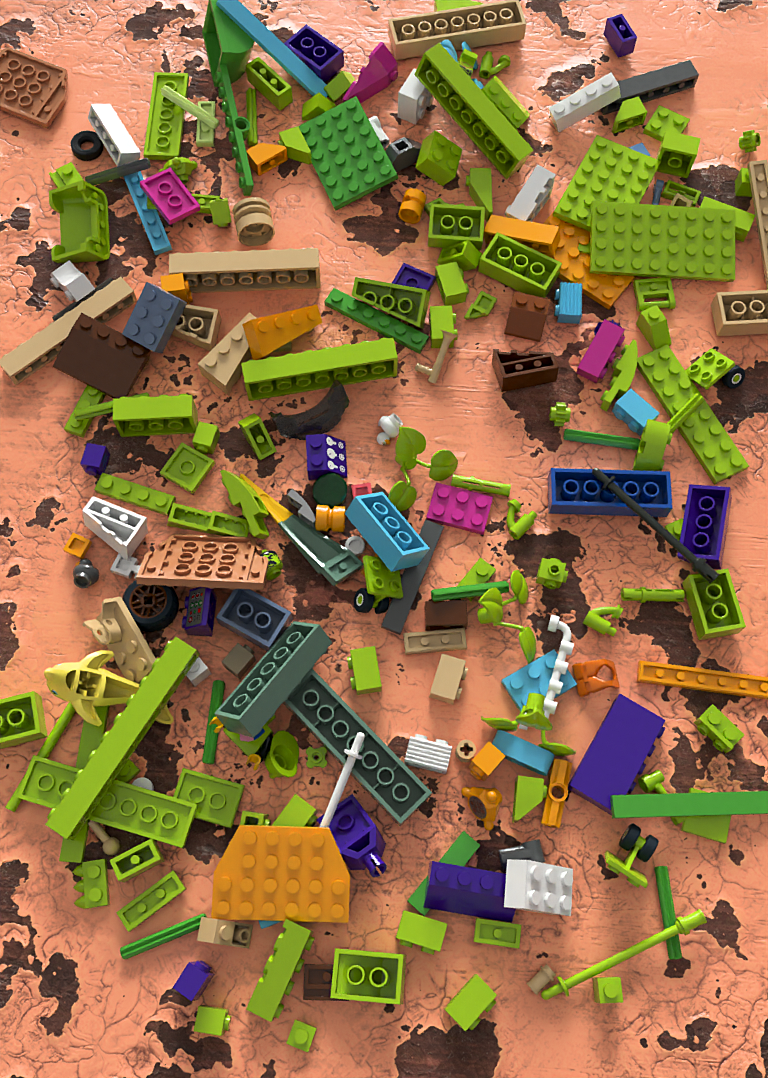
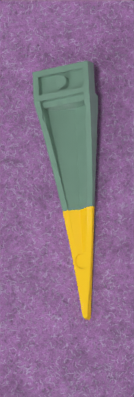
[240,474,364,586]

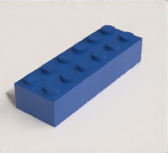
[547,468,672,517]

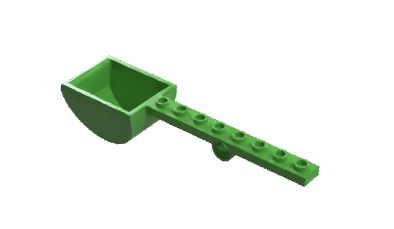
[202,0,255,196]

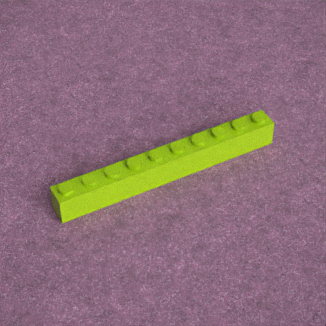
[45,636,200,840]

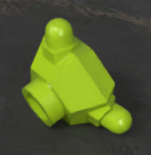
[159,157,198,184]

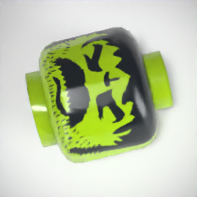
[260,549,283,580]

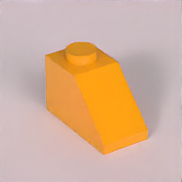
[246,143,288,176]

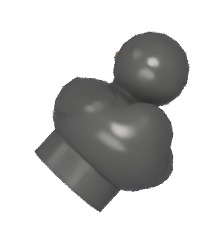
[73,558,99,588]

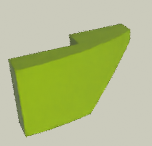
[464,291,497,320]

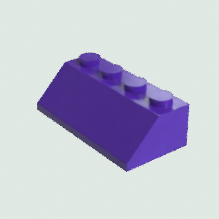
[677,484,732,570]
[423,861,516,923]

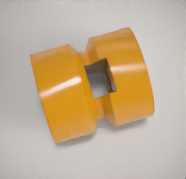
[398,188,427,224]
[315,505,346,532]

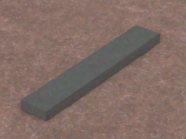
[381,519,444,635]

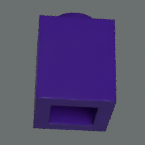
[80,443,110,476]

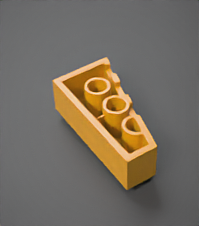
[242,304,323,360]

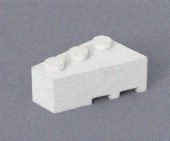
[504,164,556,222]

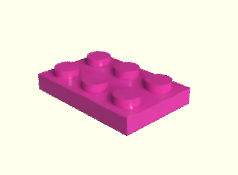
[140,167,200,225]
[426,482,493,535]

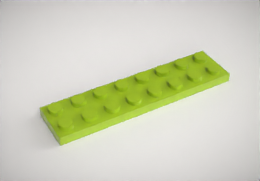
[637,345,749,485]
[17,755,199,849]

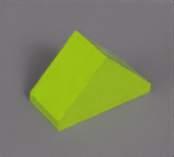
[324,71,357,103]
[302,92,337,120]

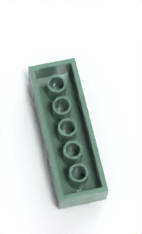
[214,621,332,738]

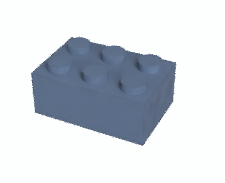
[122,282,187,353]
[216,589,293,651]

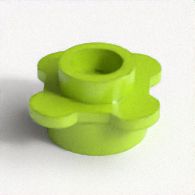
[306,746,327,769]

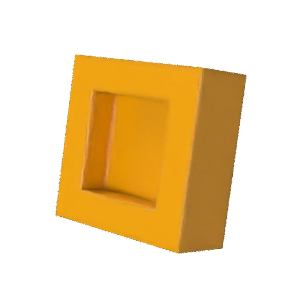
[63,533,92,559]

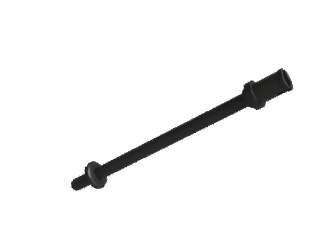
[592,468,720,584]

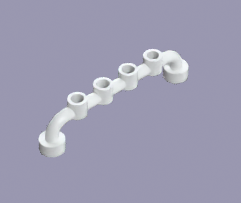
[519,615,574,730]

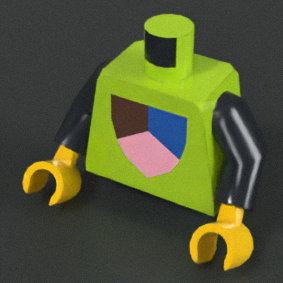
[209,715,276,771]

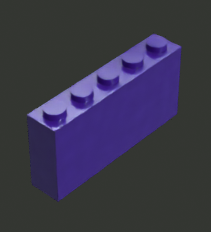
[568,694,665,816]

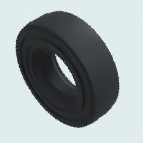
[71,130,103,161]

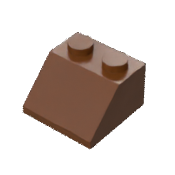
[504,291,551,342]

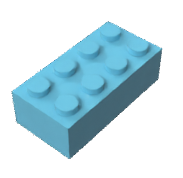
[345,492,430,572]

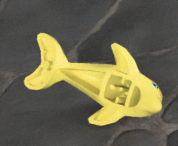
[44,650,174,727]

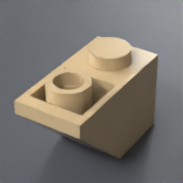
[197,917,253,949]

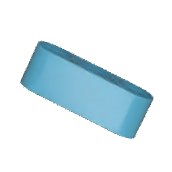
[492,730,555,776]

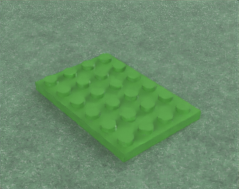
[299,96,398,211]

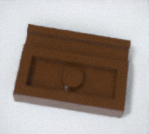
[303,964,350,1001]

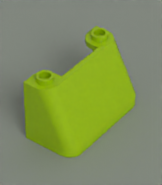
[49,180,110,264]

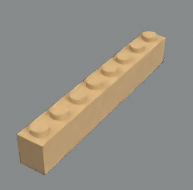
[0,276,137,385]

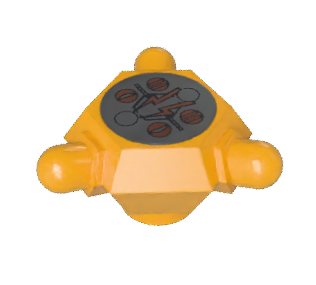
[461,787,502,831]

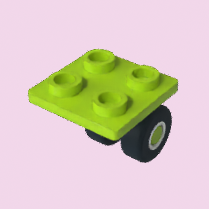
[685,348,745,390]
[354,555,403,614]
[604,823,659,888]

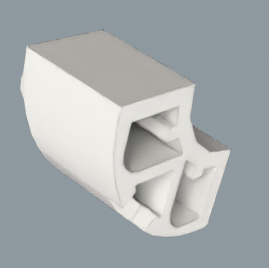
[50,260,95,302]

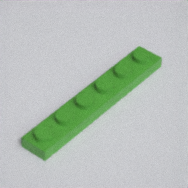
[324,288,429,354]

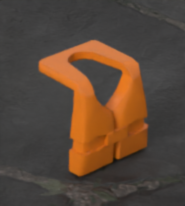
[572,659,620,697]

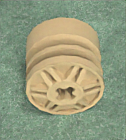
[232,197,275,246]

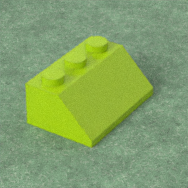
[481,75,530,130]

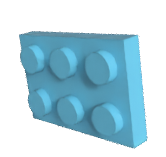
[501,649,577,713]

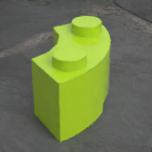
[632,419,673,471]

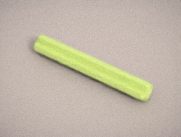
[161,85,219,129]

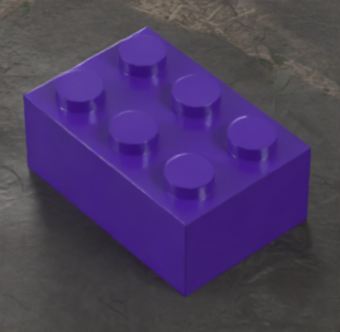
[284,24,344,83]

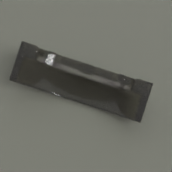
[268,380,350,440]

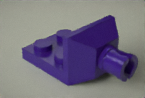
[316,794,387,877]

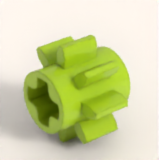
[739,130,761,153]
[549,402,571,427]

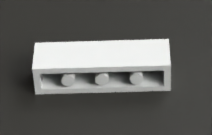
[548,73,621,132]
[88,104,140,166]

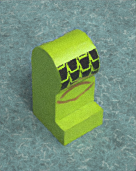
[458,49,478,77]

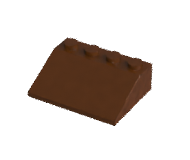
[53,313,151,399]

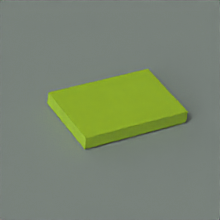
[173,768,245,829]

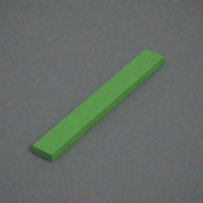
[610,791,768,819]

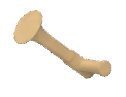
[415,330,459,384]

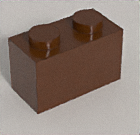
[424,598,468,631]

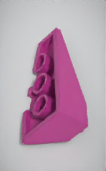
[343,42,398,104]

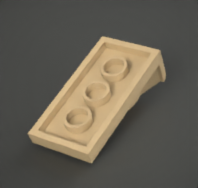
[82,597,156,684]

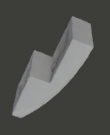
[287,489,316,529]

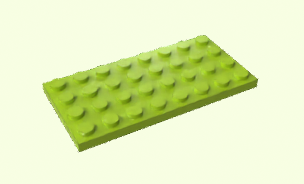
[589,201,735,282]

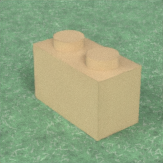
[429,654,468,705]

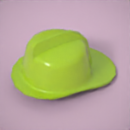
[264,731,299,779]

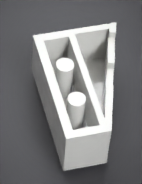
[82,496,148,561]

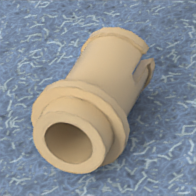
[526,964,556,995]

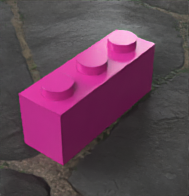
[576,319,625,383]

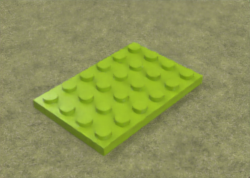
[553,135,661,232]

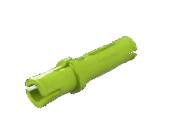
[451,474,511,497]
[621,587,685,603]

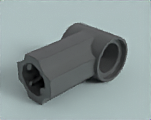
[498,839,545,870]

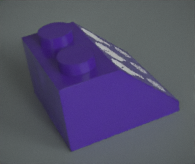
[306,434,347,480]

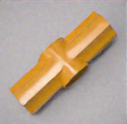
[541,759,572,829]

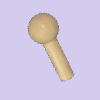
[87,821,120,855]

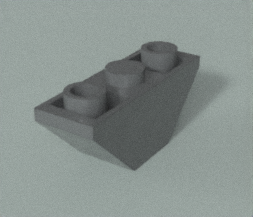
[385,137,422,172]

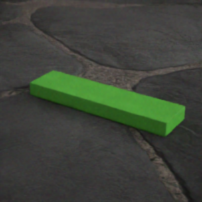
[407,831,480,916]

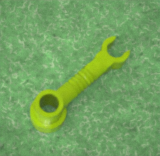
[638,770,686,825]

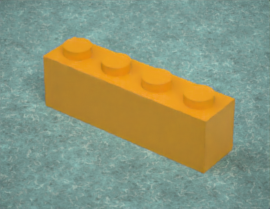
[484,215,561,256]

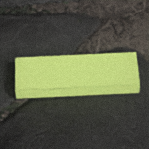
[196,101,216,147]

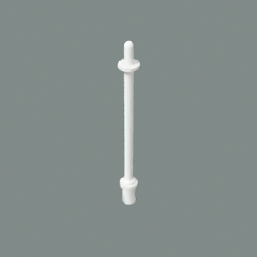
[320,732,365,827]

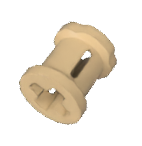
[455,740,476,763]

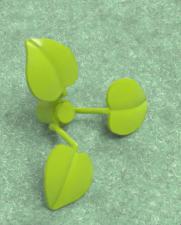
[388,427,458,512]
[477,570,536,664]
[481,693,576,756]

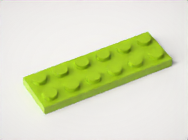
[143,72,189,160]

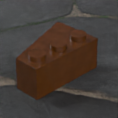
[492,349,559,392]

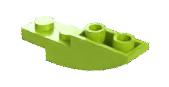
[600,339,638,412]
[220,469,270,540]

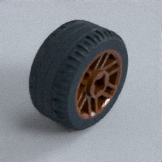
[122,580,179,632]

